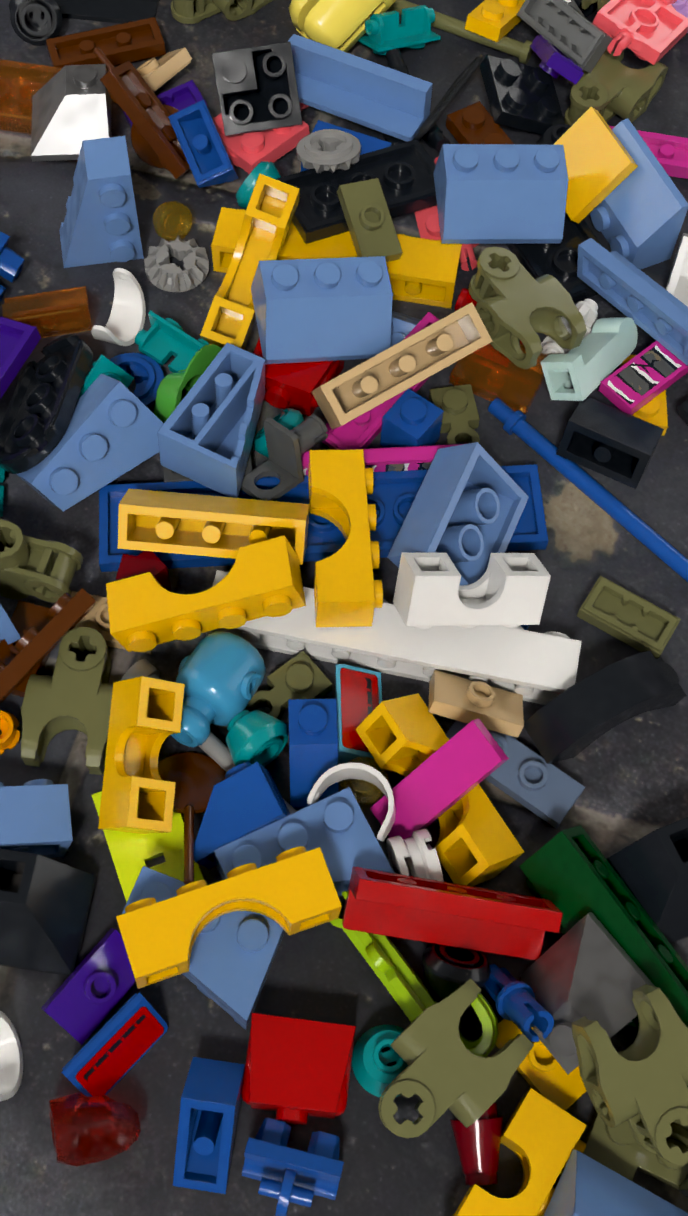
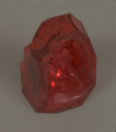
[48,1092,141,1167]

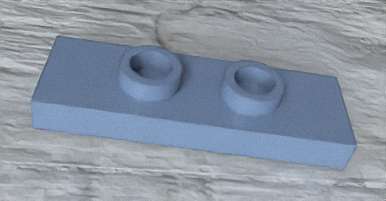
[446,720,585,829]

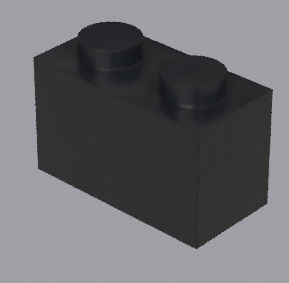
[556,397,664,489]

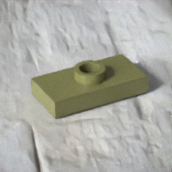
[337,178,403,262]
[577,575,681,659]

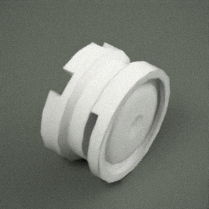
[386,829,444,882]

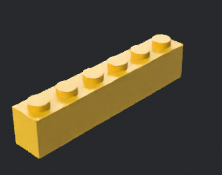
[211,207,462,309]

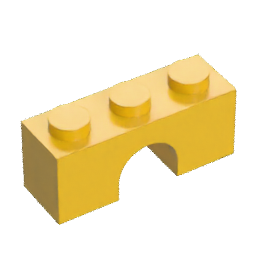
[98,676,185,834]
[453,1088,587,1216]

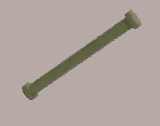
[387,0,533,65]

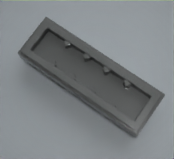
[517,0,613,73]

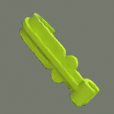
[330,891,499,1057]

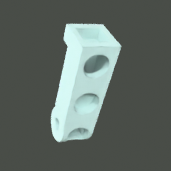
[540,317,638,401]

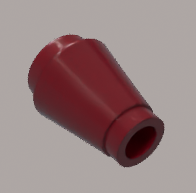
[450,1102,503,1185]

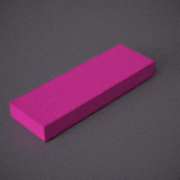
[370,719,509,839]

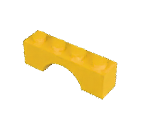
[200,173,300,350]
[308,449,383,627]
[106,535,306,652]
[355,693,524,887]
[116,846,342,989]

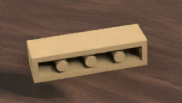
[311,302,493,430]

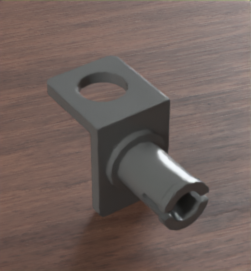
[241,414,328,501]

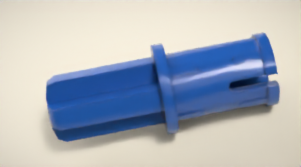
[482,964,554,1042]

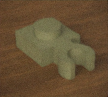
[428,384,480,445]
[247,651,332,720]

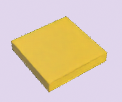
[553,107,638,224]

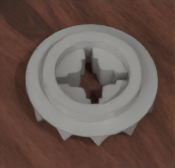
[296,129,361,173]
[144,235,209,292]

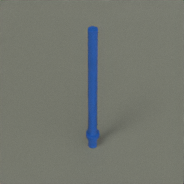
[487,398,688,582]

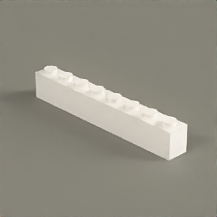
[206,570,582,705]

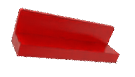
[342,866,563,960]

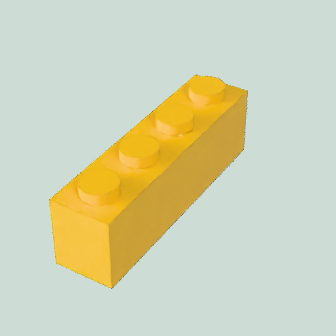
[118,488,310,565]

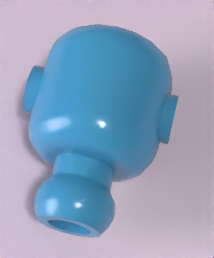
[171,631,266,748]

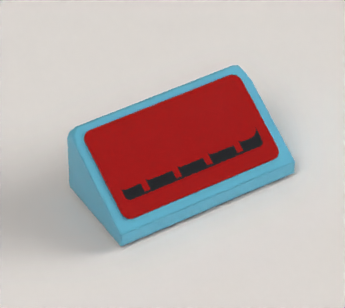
[335,664,382,763]

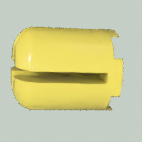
[289,0,396,52]

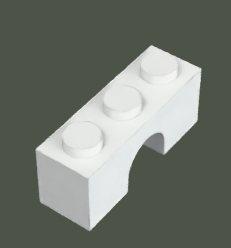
[393,552,551,629]

